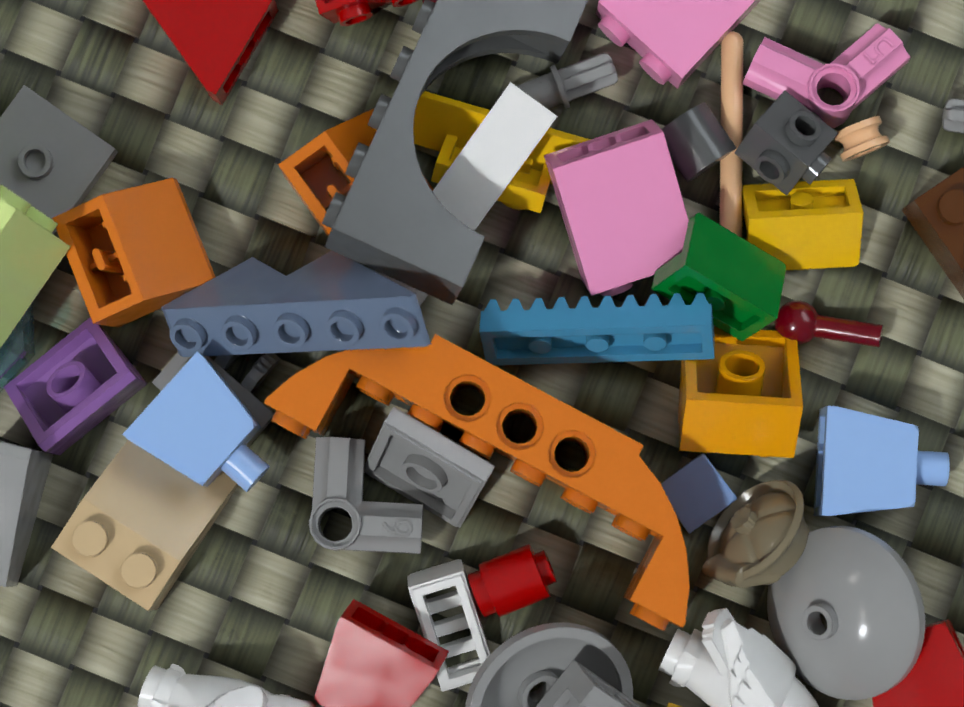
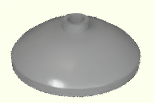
[767,526,925,700]
[465,622,633,707]

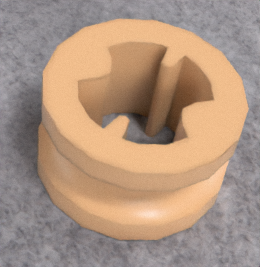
[833,116,890,162]

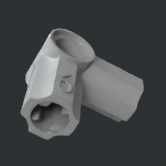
[309,437,423,554]

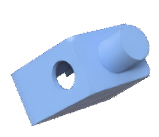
[122,352,270,492]
[814,406,950,517]

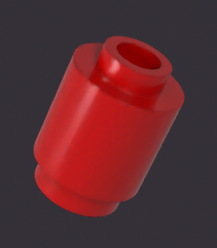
[468,544,557,617]

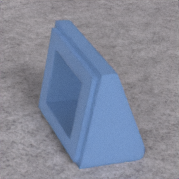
[661,453,737,534]

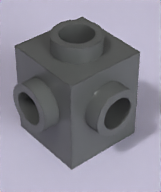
[734,90,838,196]

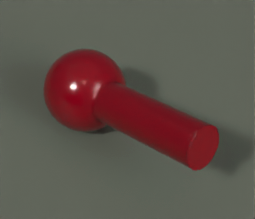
[774,300,883,347]

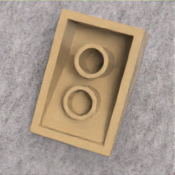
[51,440,238,611]

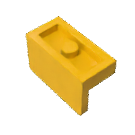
[742,179,864,271]

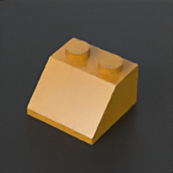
[678,327,803,458]

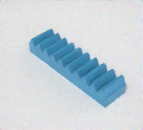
[479,293,715,365]

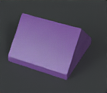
[4,317,148,455]

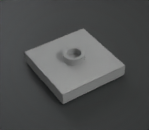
[0,85,118,237]
[364,407,495,528]

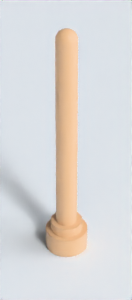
[719,31,744,238]

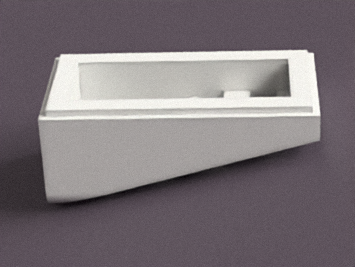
[407,559,490,692]

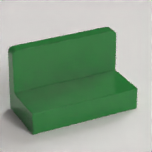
[651,213,786,341]

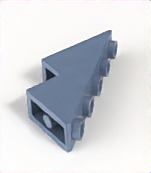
[161,251,431,357]

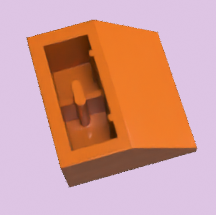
[278,108,434,237]
[52,178,216,328]

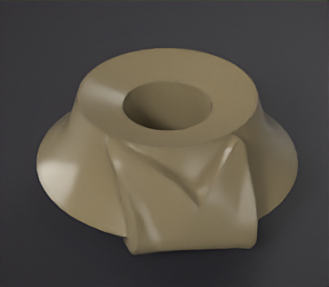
[702,480,809,588]

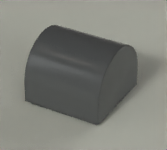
[661,102,737,183]

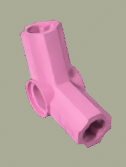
[743,23,910,128]

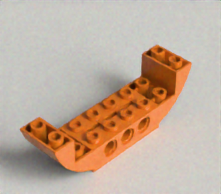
[264,334,690,631]

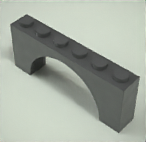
[322,0,588,305]

